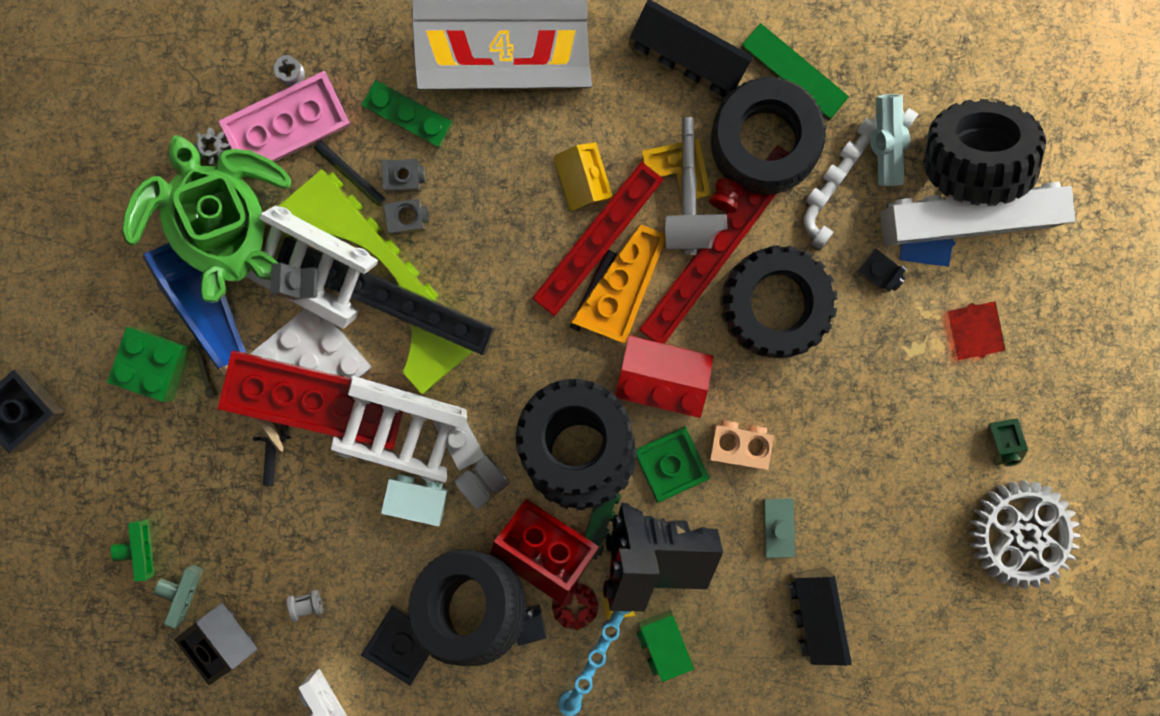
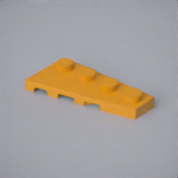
[570,224,666,344]

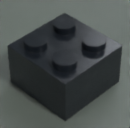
[0,369,66,454]

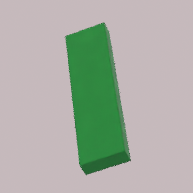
[741,23,849,121]

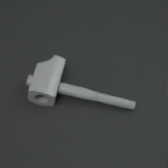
[665,117,728,255]

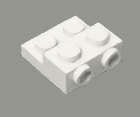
[298,669,347,716]

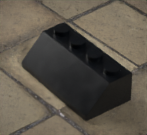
[628,0,754,99]

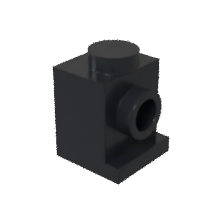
[516,604,547,646]

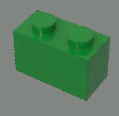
[636,610,695,682]

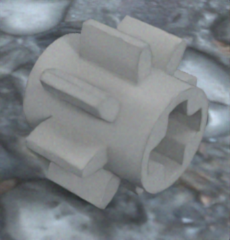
[194,128,232,166]

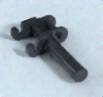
[253,422,291,486]

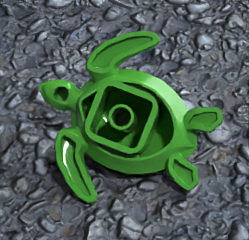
[122,135,291,303]

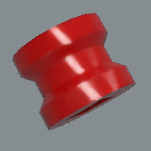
[709,178,744,213]

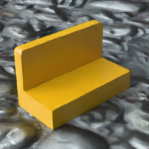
[554,142,613,211]

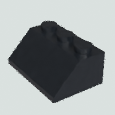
[787,567,852,666]

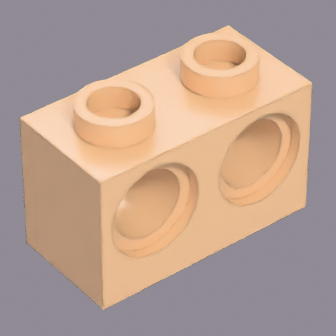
[707,420,774,470]

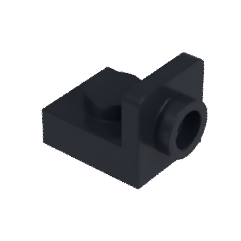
[856,248,907,293]

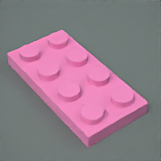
[219,71,351,162]

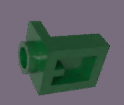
[987,418,1028,467]

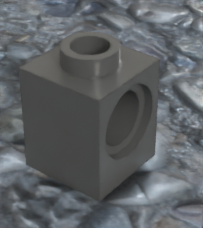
[384,199,430,236]

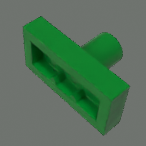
[111,519,155,582]

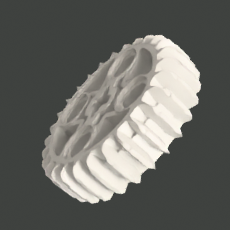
[968,480,1081,589]

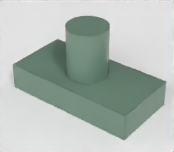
[763,498,795,558]
[154,565,203,629]

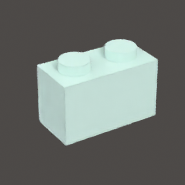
[381,473,449,526]

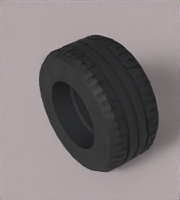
[711,77,826,195]
[408,549,527,666]

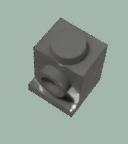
[381,159,426,193]

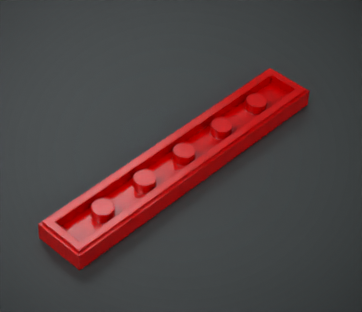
[532,161,664,317]

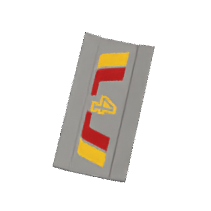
[412,0,592,90]

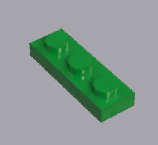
[362,80,453,148]

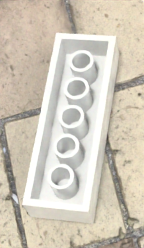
[880,182,1076,246]

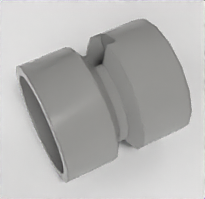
[454,454,510,509]

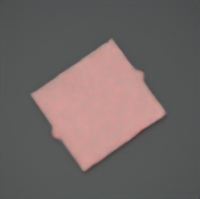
[948,301,1006,360]

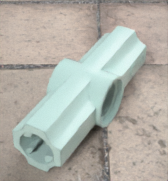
[870,94,911,186]

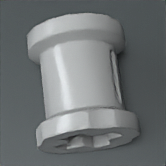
[274,55,305,87]
[287,589,323,622]

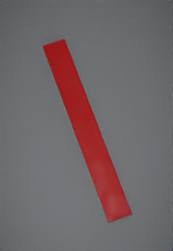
[639,144,789,343]

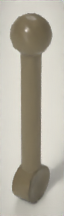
[190,339,216,398]

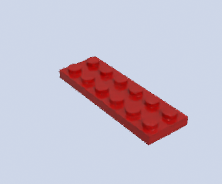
[217,350,407,450]

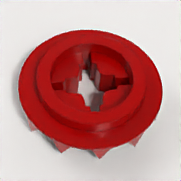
[552,583,598,631]

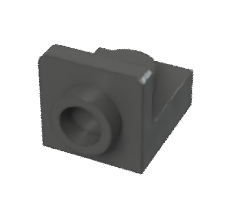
[270,263,319,300]

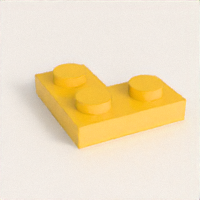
[641,138,711,200]

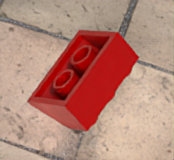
[615,335,714,418]
[490,499,599,605]

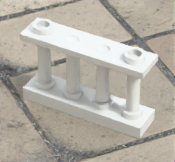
[245,206,378,329]
[331,376,467,482]

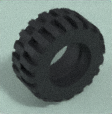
[924,99,1047,206]
[721,245,838,358]
[515,379,633,497]
[526,408,637,510]

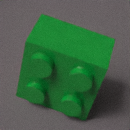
[107,326,191,402]

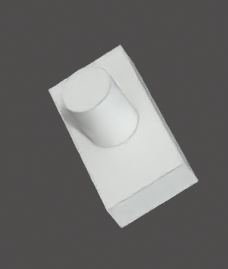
[432,405,485,471]

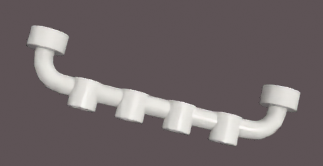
[803,108,919,251]

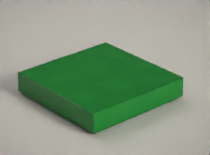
[636,426,710,503]

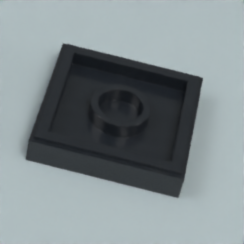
[361,604,429,686]

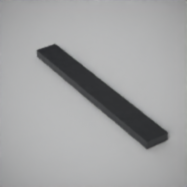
[277,237,496,355]

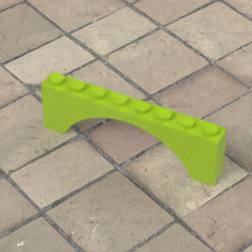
[278,169,473,394]

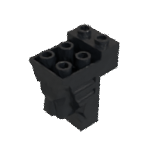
[603,503,723,612]

